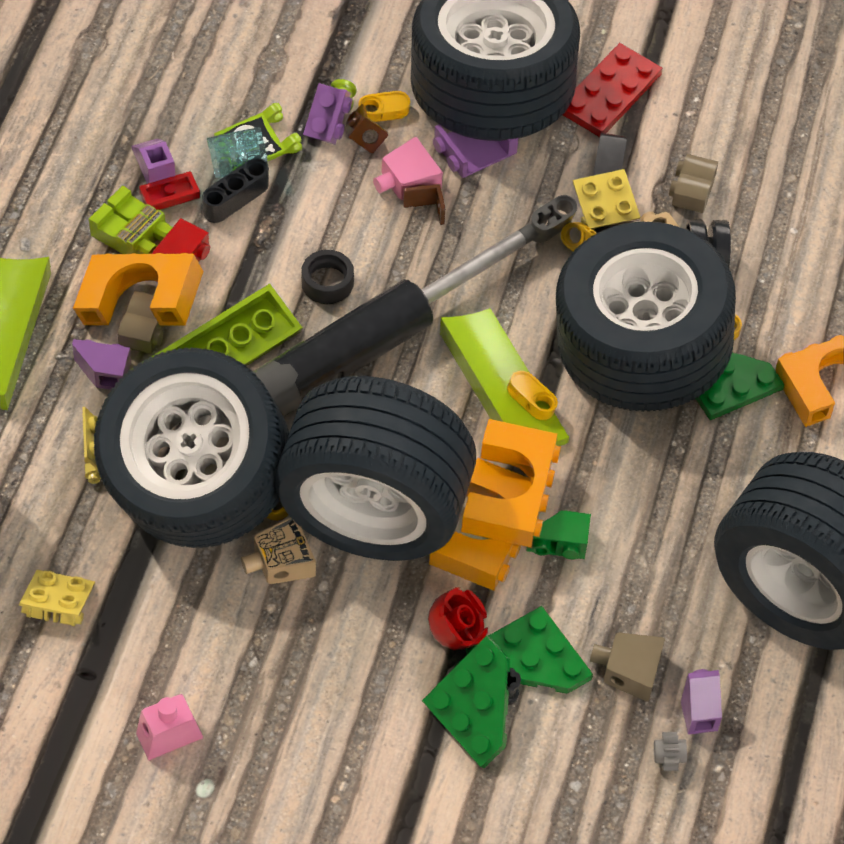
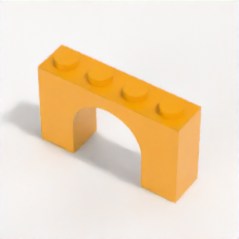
[73,253,204,326]
[775,335,844,427]
[461,419,561,547]
[429,458,532,591]

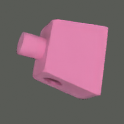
[373,137,443,200]
[136,694,203,761]

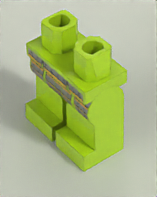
[88,185,173,254]

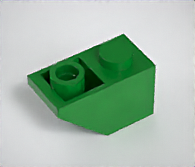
[526,510,591,560]

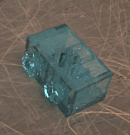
[207,127,268,179]

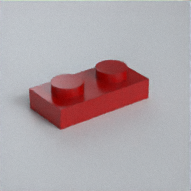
[139,171,200,210]

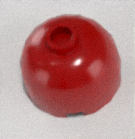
[428,587,488,650]

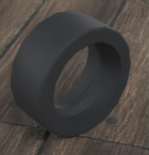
[301,250,354,304]

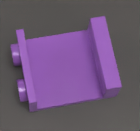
[433,124,518,178]

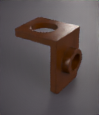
[346,104,388,153]
[403,184,446,225]

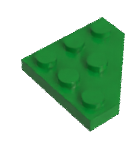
[695,352,785,420]
[466,606,593,694]
[422,636,510,768]

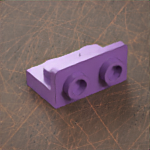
[303,83,353,145]

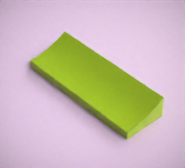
[0,257,51,411]
[131,283,303,370]
[440,308,569,446]

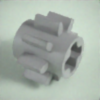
[654,732,687,771]

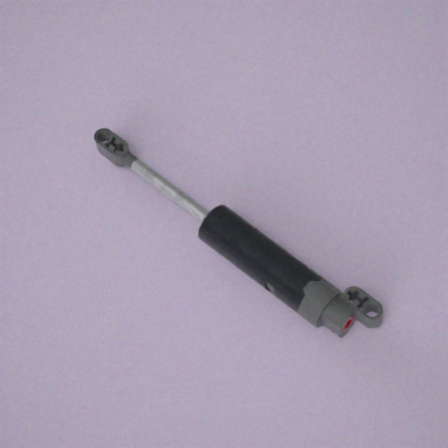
[253,195,577,417]

